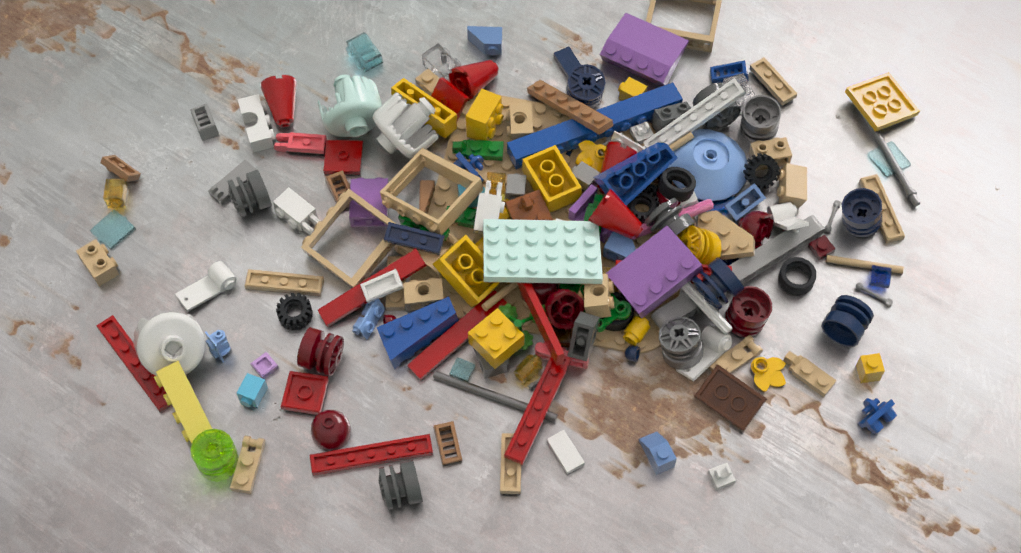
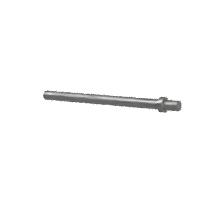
[861,114,921,207]
[433,371,558,422]

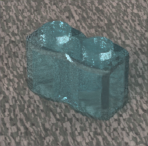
[345,32,383,72]

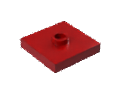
[431,77,469,121]
[323,140,363,175]
[280,371,329,415]

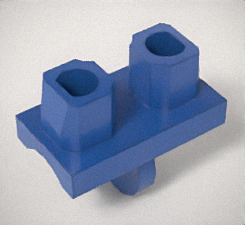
[453,152,484,182]
[858,398,897,434]

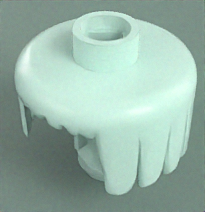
[317,75,382,137]

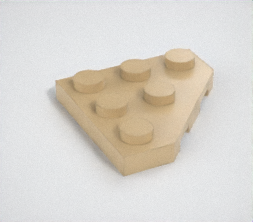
[698,210,755,260]

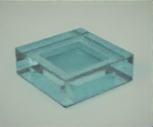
[449,357,475,382]

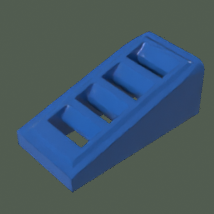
[710,60,749,83]

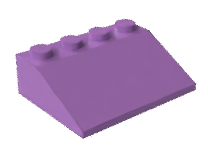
[600,13,689,86]
[606,226,703,318]

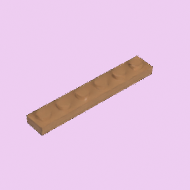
[527,80,613,135]

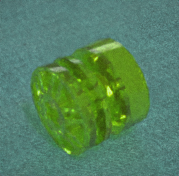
[191,429,239,482]

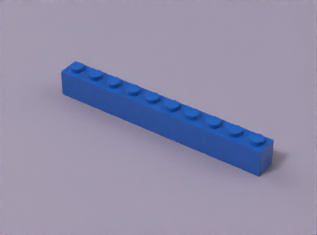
[507,82,683,169]

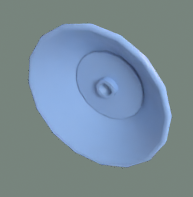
[668,129,748,201]

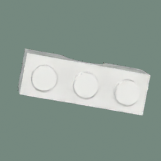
[237,94,275,153]

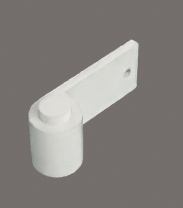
[767,202,809,233]
[175,261,237,312]
[676,325,732,381]

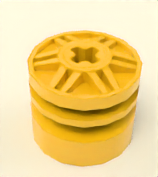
[677,225,722,265]

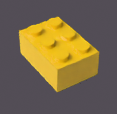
[522,145,582,212]
[432,235,500,307]

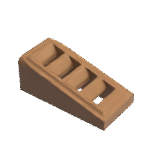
[325,170,350,208]
[419,180,435,214]
[433,421,462,465]

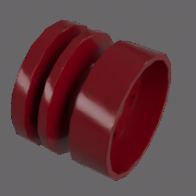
[725,286,773,337]
[297,327,344,376]

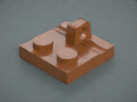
[505,190,553,220]

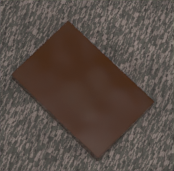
[694,364,767,432]

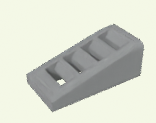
[190,103,219,141]

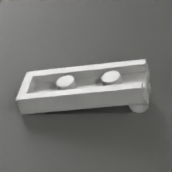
[208,160,257,205]

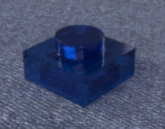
[869,265,892,288]

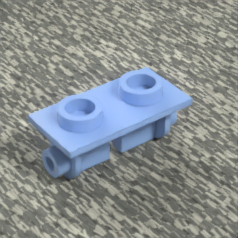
[352,299,386,340]
[205,330,231,363]

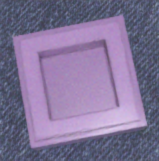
[250,352,279,379]

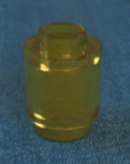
[513,354,543,383]

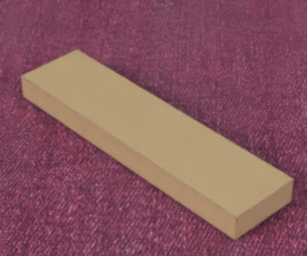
[859,174,905,243]
[245,269,324,296]

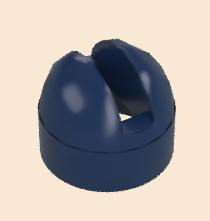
[624,346,640,362]

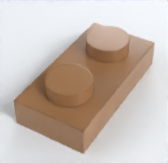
[100,155,141,182]

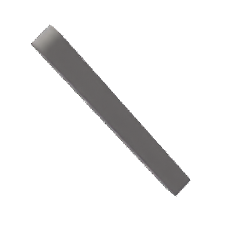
[651,215,826,329]

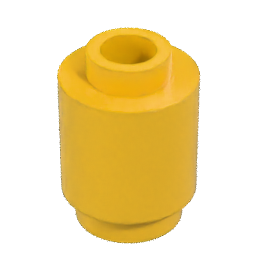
[623,316,650,346]

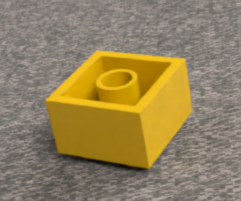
[466,89,504,141]
[468,308,524,369]

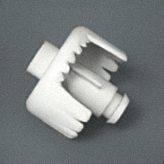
[373,93,438,159]
[133,312,205,376]

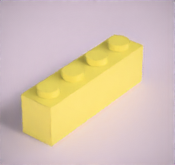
[154,361,215,445]

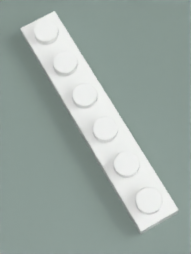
[643,78,746,148]

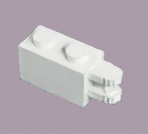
[473,180,505,234]
[273,187,321,235]

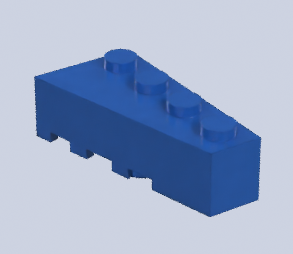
[593,142,678,206]
[376,297,459,369]

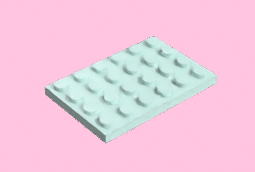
[483,219,603,284]

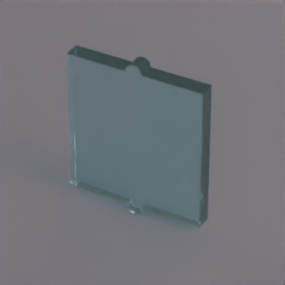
[867,141,911,178]
[90,209,136,250]

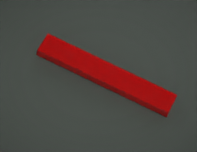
[318,249,427,327]
[517,282,565,366]
[407,290,507,381]
[96,315,171,412]
[504,355,572,465]
[309,434,433,476]

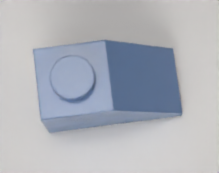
[467,26,503,55]
[725,183,766,221]
[603,232,636,262]
[639,432,677,475]

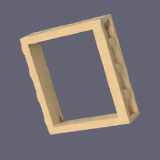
[646,0,722,53]
[380,148,483,235]
[301,189,396,288]

